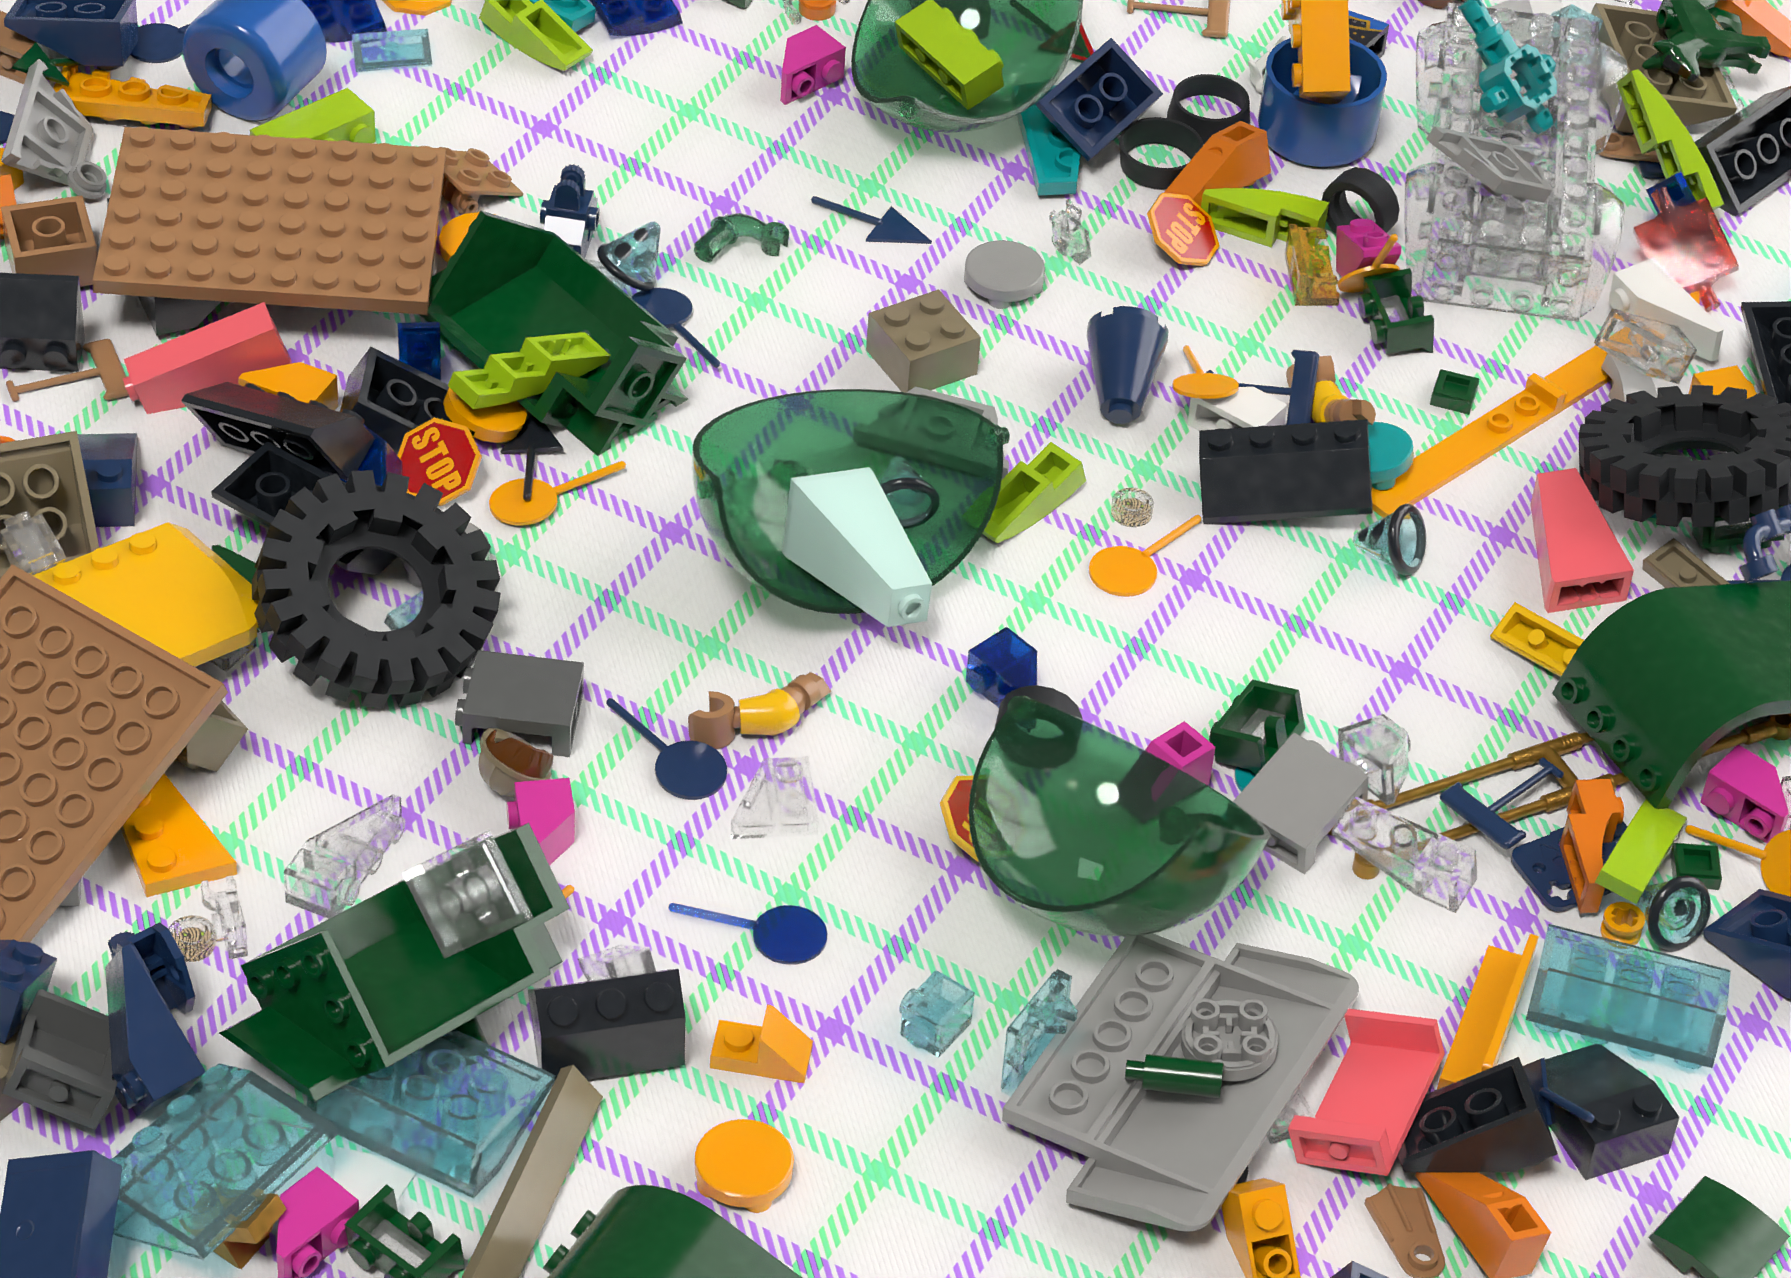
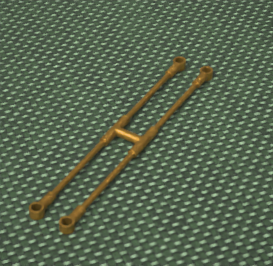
[1327,713,1791,880]

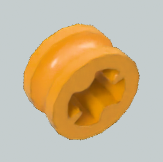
[1600,902,1645,948]

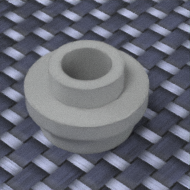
[67,161,107,199]

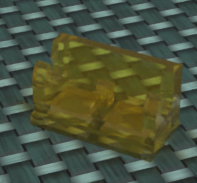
[1284,224,1340,306]

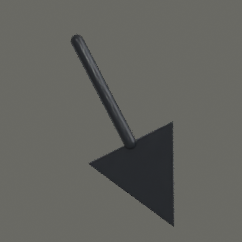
[500,415,564,501]

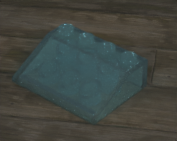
[1526,924,1731,1069]
[305,1029,556,1198]
[110,1063,339,1260]

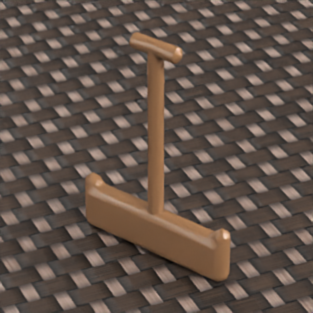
[1127,0,1230,38]
[6,339,129,402]

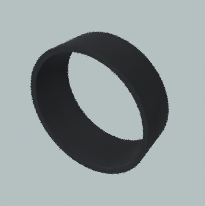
[1167,74,1250,144]
[1119,117,1204,189]

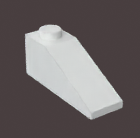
[1609,258,1724,361]

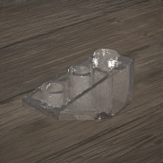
[284,794,405,919]
[1332,796,1477,913]

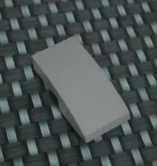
[1601,353,1658,402]

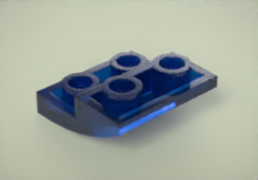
[302,0,388,43]
[588,0,683,36]

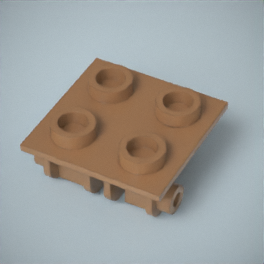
[439,147,523,214]

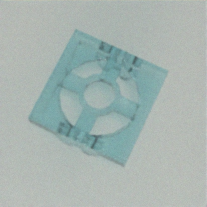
[1001,969,1078,1097]

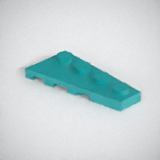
[1013,85,1081,195]

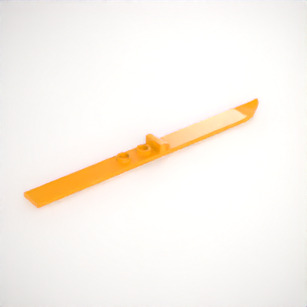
[1372,291,1700,521]

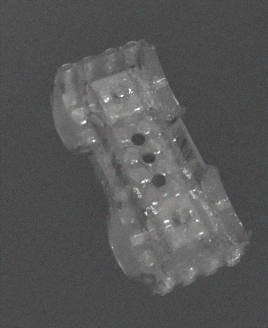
[1404,3,1627,322]

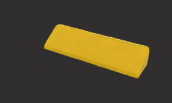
[1490,602,1584,677]

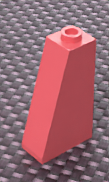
[122,302,292,414]
[1530,468,1634,613]

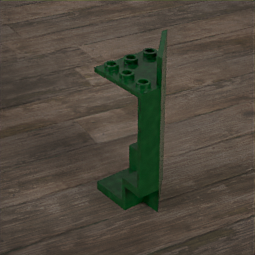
[419,211,688,456]
[219,823,570,1102]

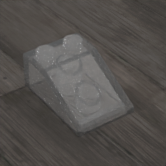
[402,830,533,958]

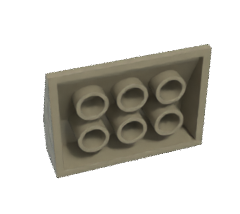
[1579,3,1737,134]
[0,431,99,579]

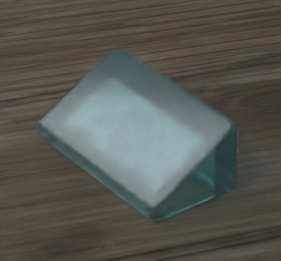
[351,29,432,72]

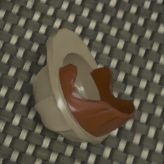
[478,728,554,797]

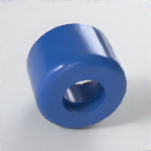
[183,0,327,121]
[1258,38,1387,167]

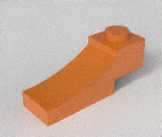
[1559,779,1624,913]

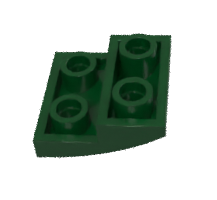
[1648,1176,1790,1278]

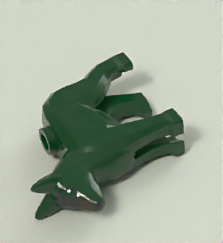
[1642,0,1771,82]

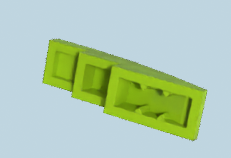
[1616,69,1724,218]
[448,332,610,410]
[1595,799,1687,904]

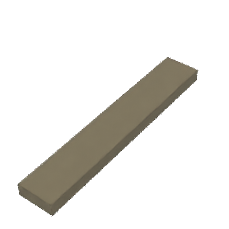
[462,1065,603,1278]

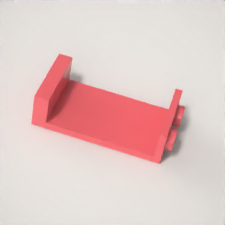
[1288,1009,1445,1176]

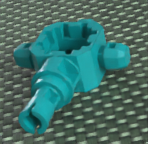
[1457,0,1557,134]

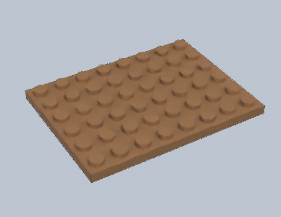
[93,127,446,315]
[0,564,228,942]

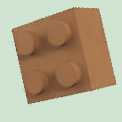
[1,195,97,287]

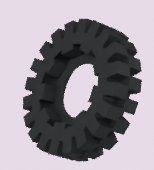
[1579,385,1791,527]
[252,470,501,708]

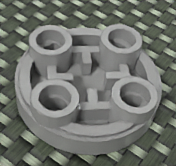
[964,240,1045,309]
[1181,998,1278,1081]

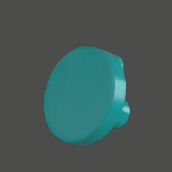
[1368,422,1414,490]

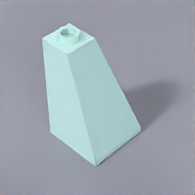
[782,467,932,627]

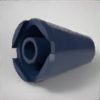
[1086,306,1169,424]

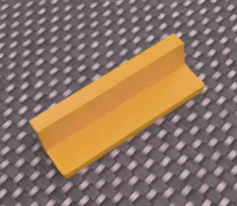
[1437,934,1539,1090]

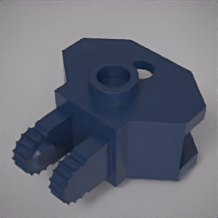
[540,164,600,258]
[108,922,196,1014]

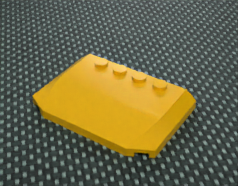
[32,522,259,667]

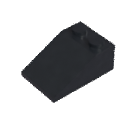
[340,346,475,454]
[1545,1043,1680,1180]
[1398,1057,1558,1172]

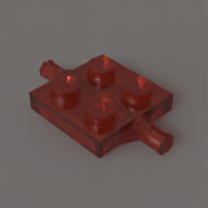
[1633,187,1739,312]

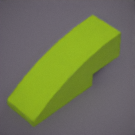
[479,0,593,71]
[1201,188,1329,251]
[965,442,1086,543]

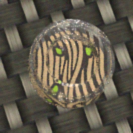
[1111,488,1154,527]
[169,915,216,962]

